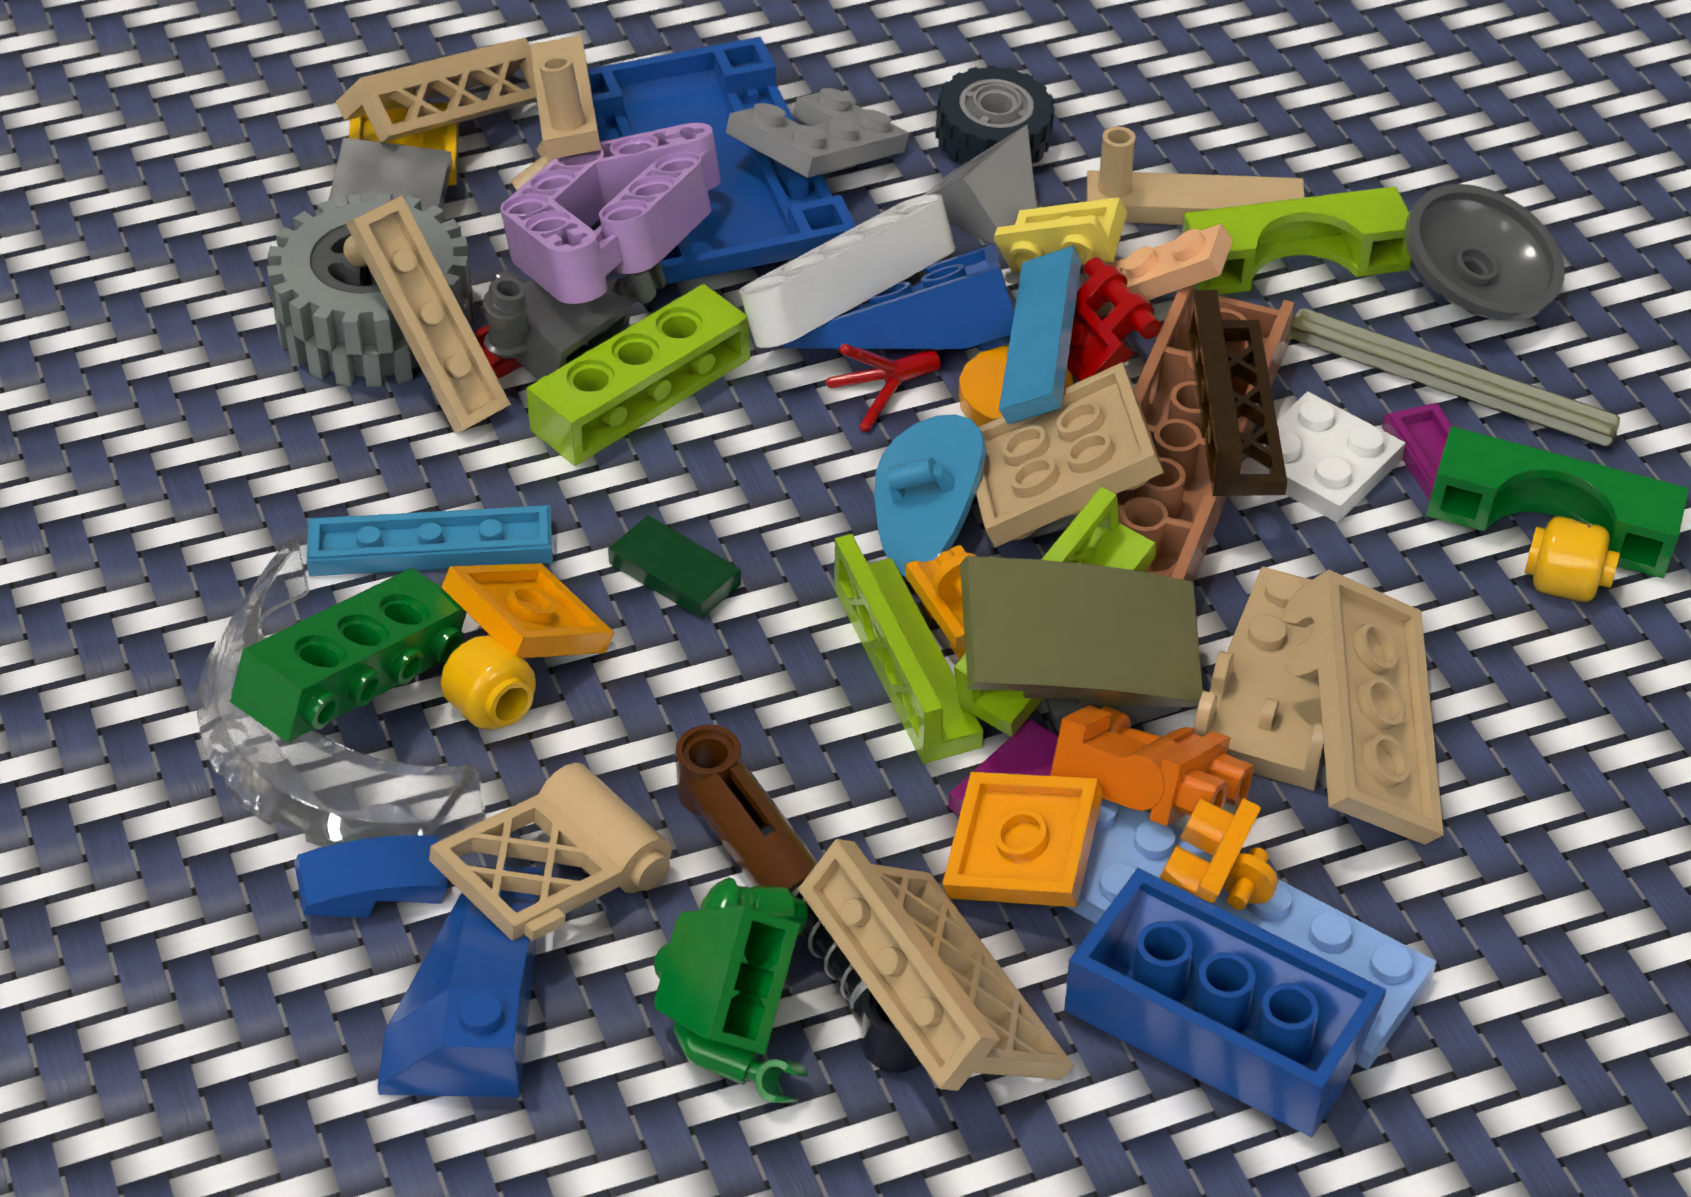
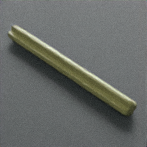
[1290,308,1620,447]

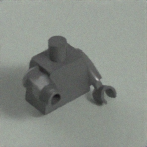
[483,262,667,380]

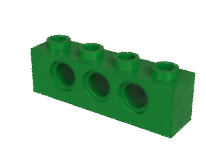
[230,568,467,743]

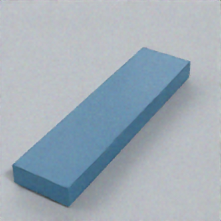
[999,246,1082,424]
[306,505,553,576]

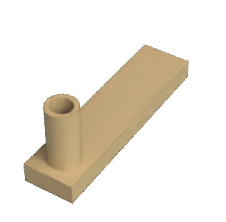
[530,35,601,160]
[1086,126,1305,225]
[344,195,511,433]

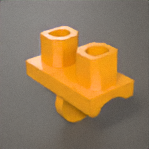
[905,545,976,660]
[1159,798,1279,910]

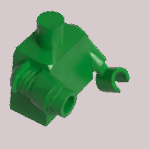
[654,877,808,1104]

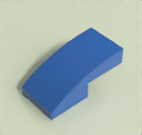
[294,835,448,918]

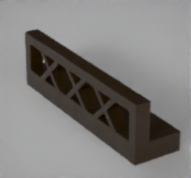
[1188,290,1287,496]

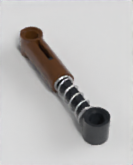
[675,724,921,1072]

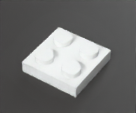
[1241,391,1406,523]

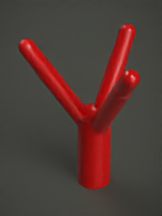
[826,344,940,432]

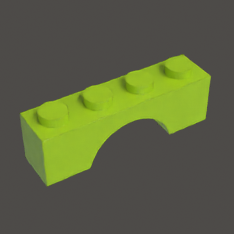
[1182,186,1411,295]

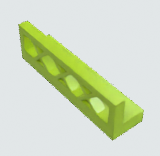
[954,486,1156,737]
[834,534,983,764]

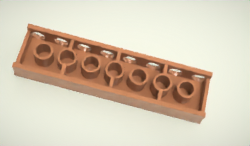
[1117,284,1295,583]

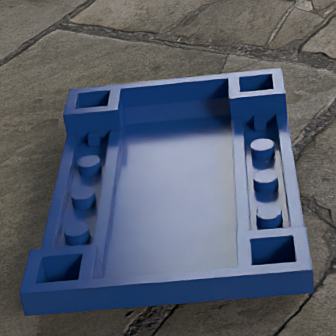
[588,36,856,285]

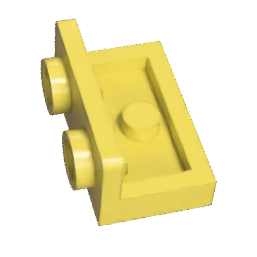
[993,197,1127,273]

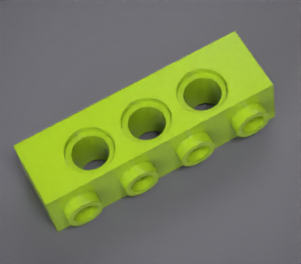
[526,283,750,466]

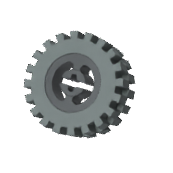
[267,192,475,387]

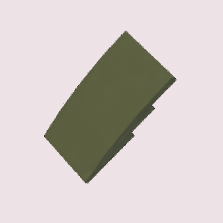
[960,556,1203,707]

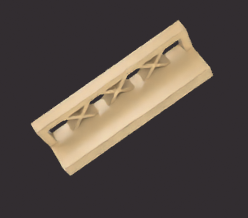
[336,37,537,143]

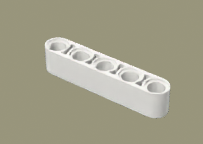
[739,194,956,348]

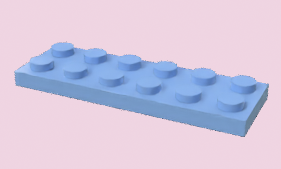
[1066,798,1437,1070]

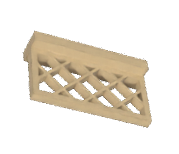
[798,839,1074,1091]

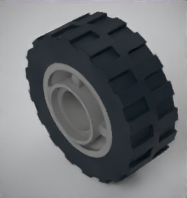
[935,66,1055,165]

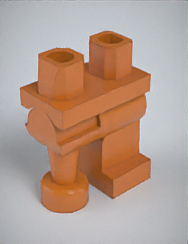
[1050,705,1254,826]

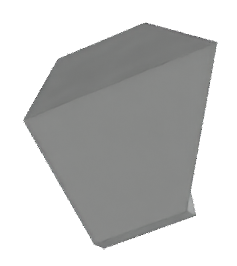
[924,124,1037,247]

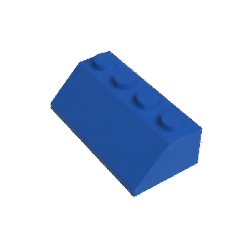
[1064,868,1387,1138]

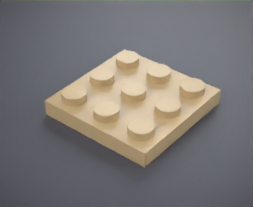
[976,362,1164,548]

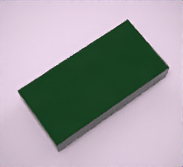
[608,515,741,619]

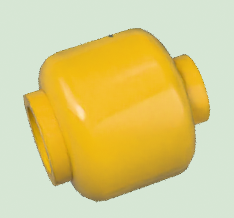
[1524,516,1620,603]
[440,635,536,730]

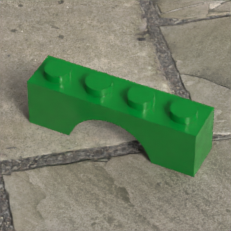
[1426,426,1689,579]

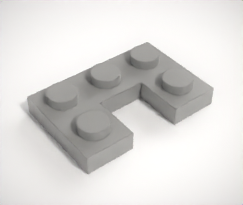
[725,88,909,178]

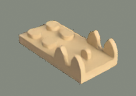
[1194,566,1325,791]
[1282,569,1444,845]

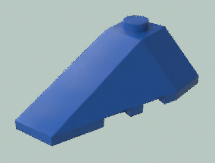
[783,244,1014,351]
[377,866,543,1097]

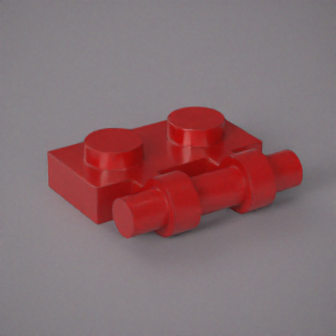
[1067,257,1161,382]

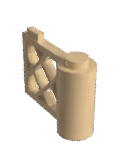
[429,763,671,941]

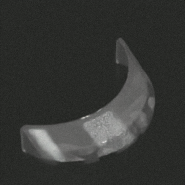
[197,537,486,847]

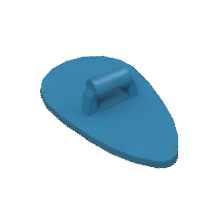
[874,414,987,582]

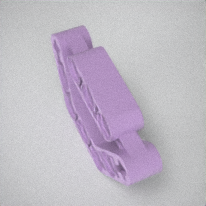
[500,123,721,304]

